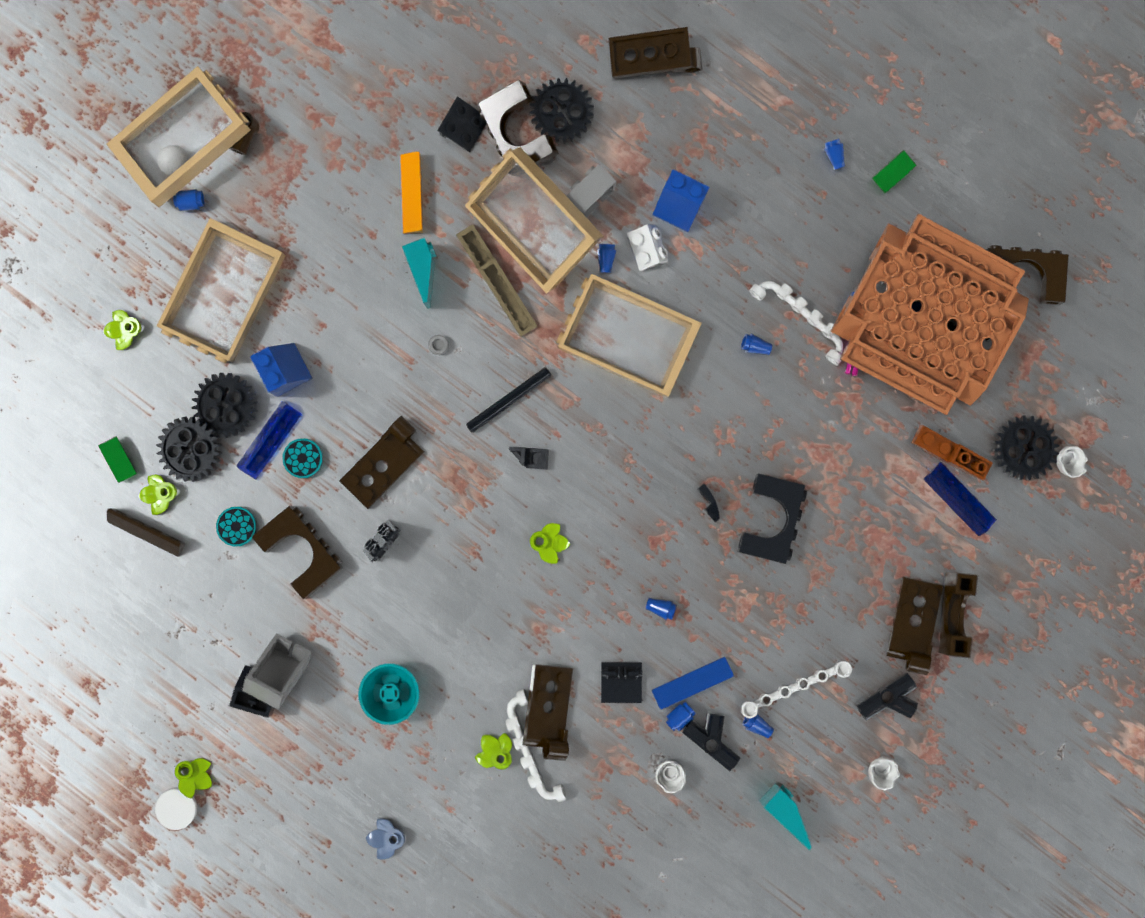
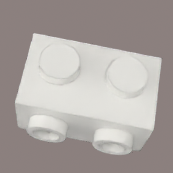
[627,225,668,271]

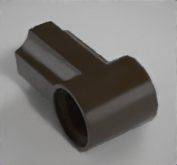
[229,112,260,155]

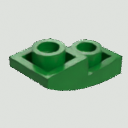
[872,150,916,193]
[98,436,137,483]

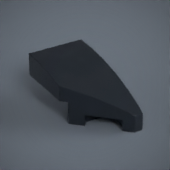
[509,447,549,470]
[697,484,720,522]

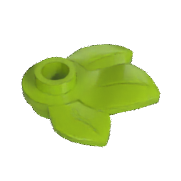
[103,310,141,350]
[139,474,177,515]
[530,523,570,564]
[475,733,512,770]
[174,758,212,798]

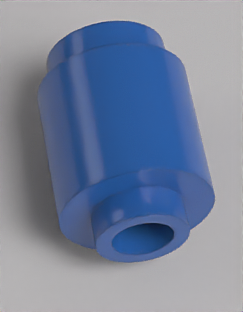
[173,189,205,211]
[666,702,696,732]

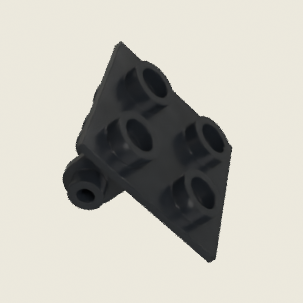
[437,96,487,153]
[363,520,401,562]
[601,662,642,703]

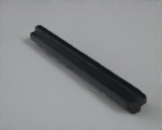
[466,367,551,433]

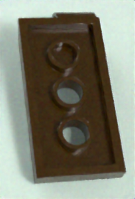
[609,27,702,79]
[339,416,424,509]
[886,577,943,675]
[522,664,573,761]

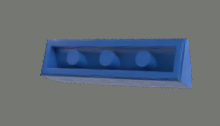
[652,657,734,710]

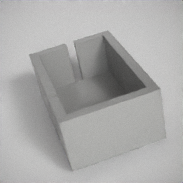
[556,164,616,231]
[242,633,312,710]

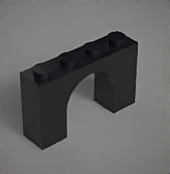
[737,473,807,564]

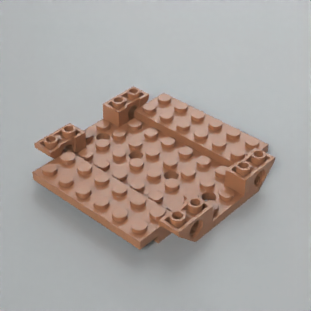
[830,214,1029,415]

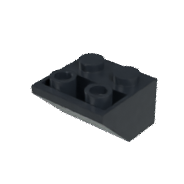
[229,665,275,718]

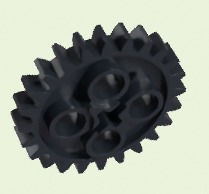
[529,78,594,144]
[191,372,258,438]
[992,415,1060,481]
[156,416,222,482]

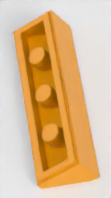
[401,152,423,234]

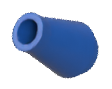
[824,139,845,170]
[597,244,617,273]
[741,333,772,355]
[646,598,677,620]
[742,713,774,739]

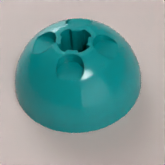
[358,664,419,725]

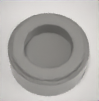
[428,335,449,356]

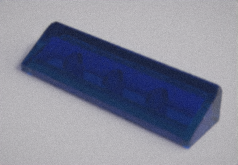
[236,401,302,480]
[924,462,997,536]

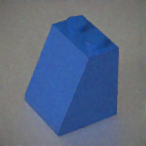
[652,169,709,232]
[250,343,313,397]

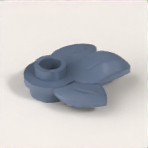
[366,818,405,860]

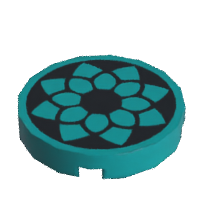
[282,438,323,478]
[216,507,257,547]

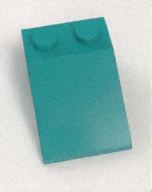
[402,238,437,309]
[759,783,812,850]

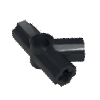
[856,672,918,721]
[682,713,741,771]

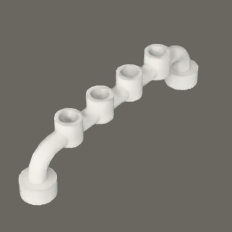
[749,281,844,366]
[741,661,852,718]
[505,689,567,802]

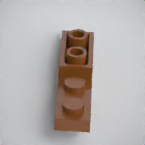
[911,425,993,481]

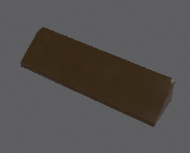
[107,508,185,557]

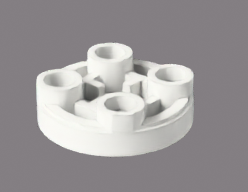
[155,788,197,830]

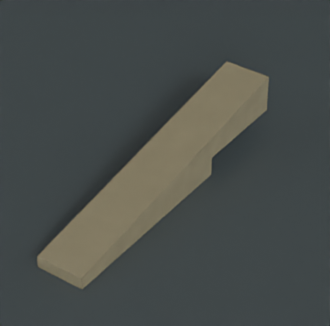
[456,224,537,337]

